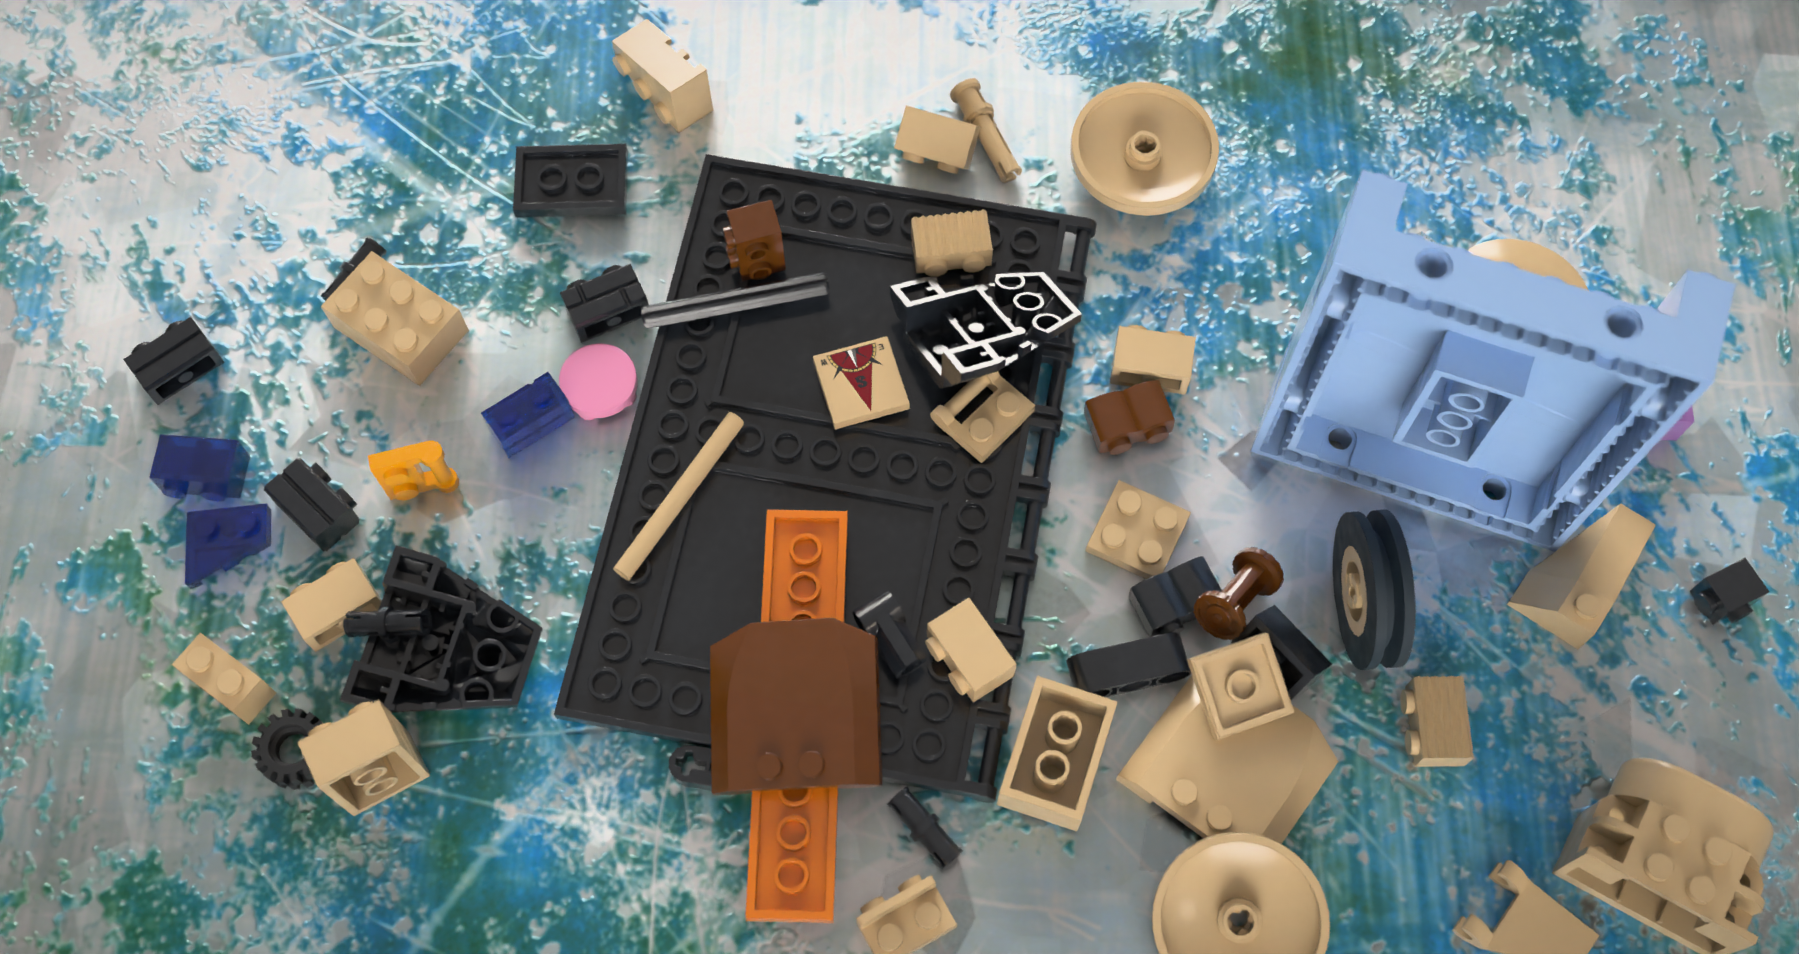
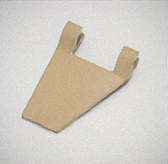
[1452,859,1600,954]

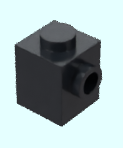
[1690,557,1769,625]

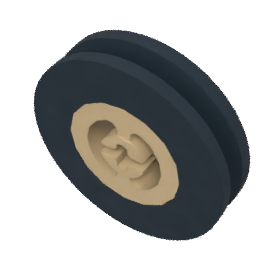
[1333,509,1416,670]

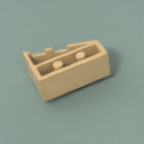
[612,19,713,133]

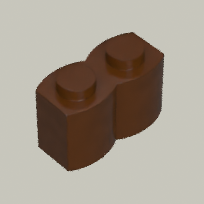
[1084,380,1175,455]

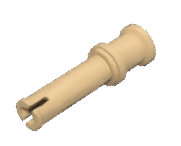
[949,78,1022,183]

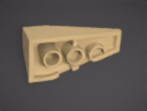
[1507,503,1656,649]

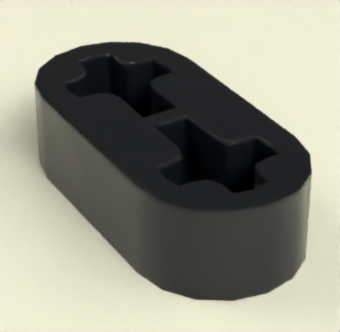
[669,745,712,791]

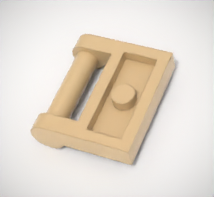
[930,371,1035,463]

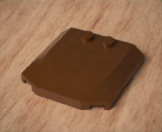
[710,618,883,795]

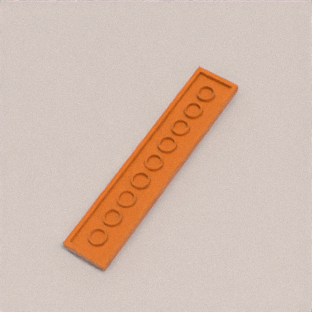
[745,510,848,923]

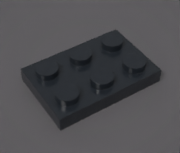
[513,144,628,218]

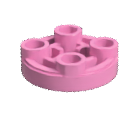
[559,343,638,420]

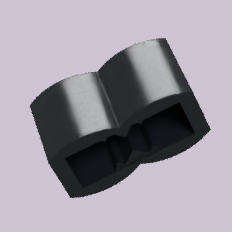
[1128,556,1222,637]

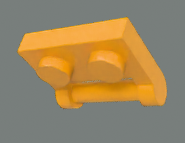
[368,440,459,500]

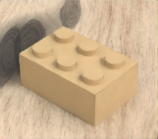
[321,251,469,386]
[997,676,1118,831]
[297,700,430,816]

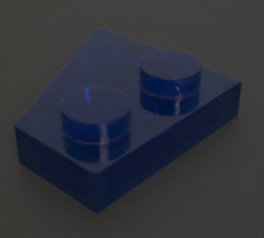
[185,503,272,589]

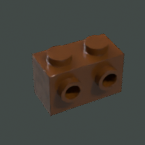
[722,200,786,281]

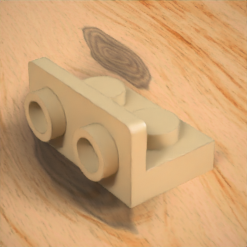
[856,875,957,954]

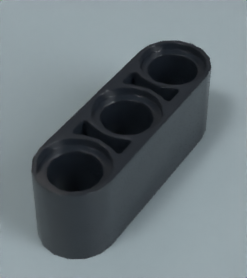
[1066,632,1191,698]

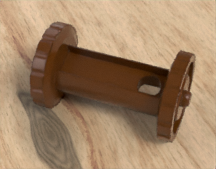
[1194,547,1284,640]

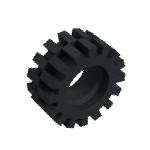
[251,708,323,790]

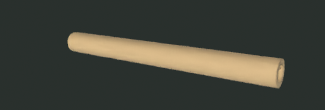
[613,412,744,580]

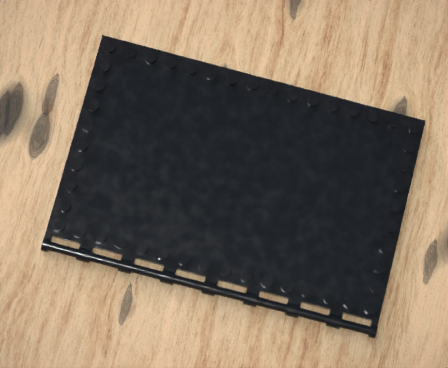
[554,154,1097,803]

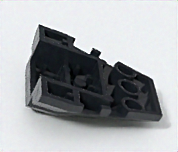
[890,272,1082,389]
[340,545,543,713]

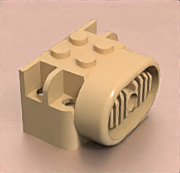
[1552,758,1774,954]

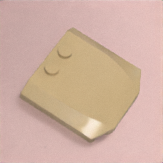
[1116,675,1338,844]

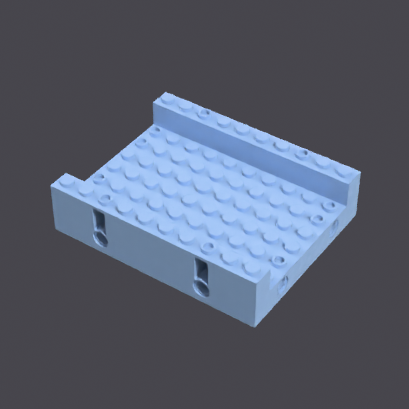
[1251,170,1736,552]

